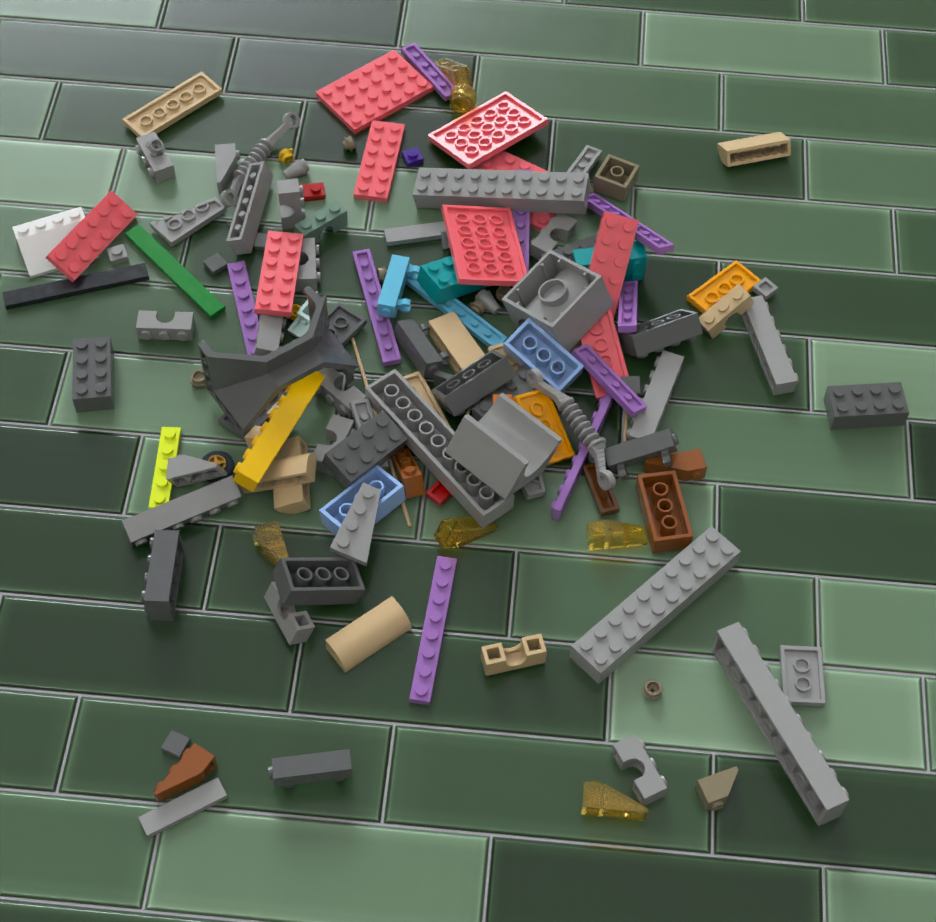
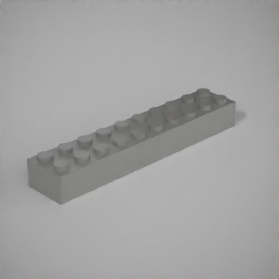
[413,168,591,214]
[365,369,514,528]
[570,526,741,684]
[711,622,849,826]

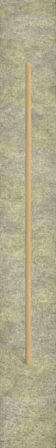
[351,337,412,527]

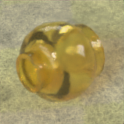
[449,84,477,114]

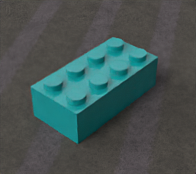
[572,241,647,281]
[417,255,489,305]

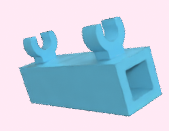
[377,254,420,318]

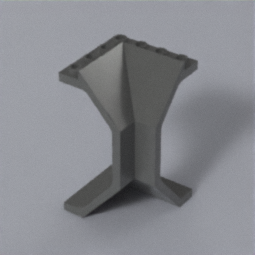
[198,286,359,440]

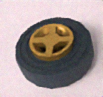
[202,451,235,483]

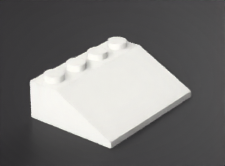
[12,207,99,278]

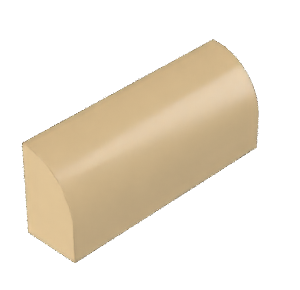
[717,132,791,167]
[428,311,485,373]
[273,436,311,514]
[236,452,317,494]
[325,596,412,673]

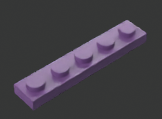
[401,42,459,101]
[618,280,638,334]
[572,344,647,417]

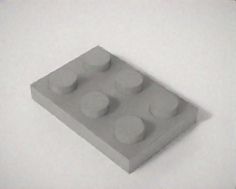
[779,645,826,707]

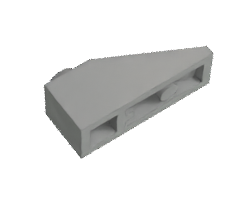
[215,143,240,194]
[166,455,227,487]

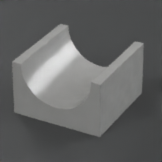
[502,250,614,352]
[445,393,562,499]

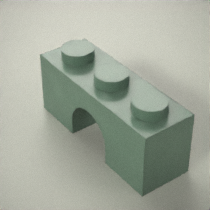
[294,201,348,244]

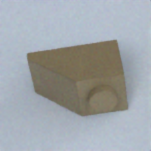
[695,766,738,811]

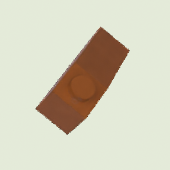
[643,448,707,481]

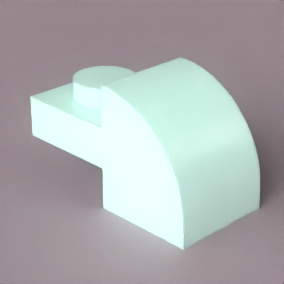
[287,299,310,338]

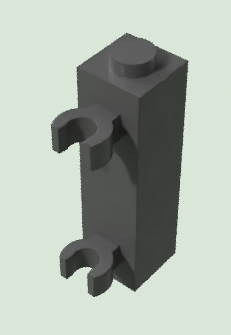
[394,318,450,378]
[604,428,679,481]
[268,749,353,788]

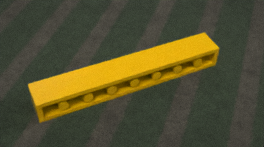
[233,371,326,492]

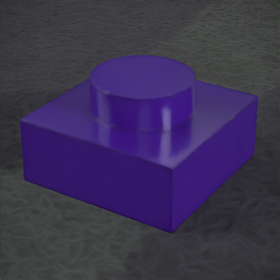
[402,147,424,168]

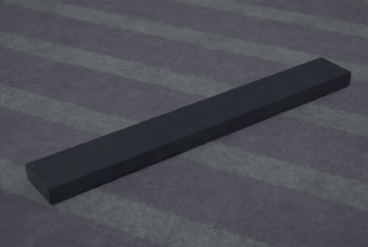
[3,263,149,310]

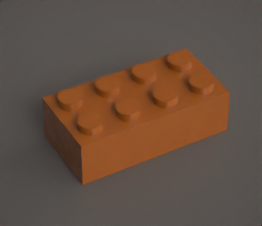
[635,470,693,553]

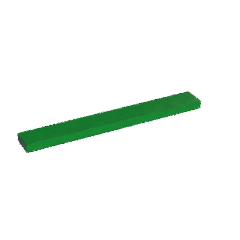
[125,224,225,320]

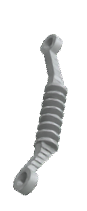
[220,112,300,207]
[526,368,616,491]

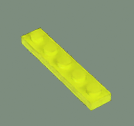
[148,427,182,509]

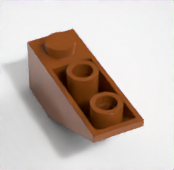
[391,448,425,499]
[153,743,217,803]

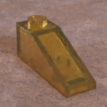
[433,57,472,91]
[434,516,499,549]
[252,520,289,566]
[586,520,647,551]
[581,781,648,821]

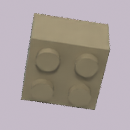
[593,154,640,202]

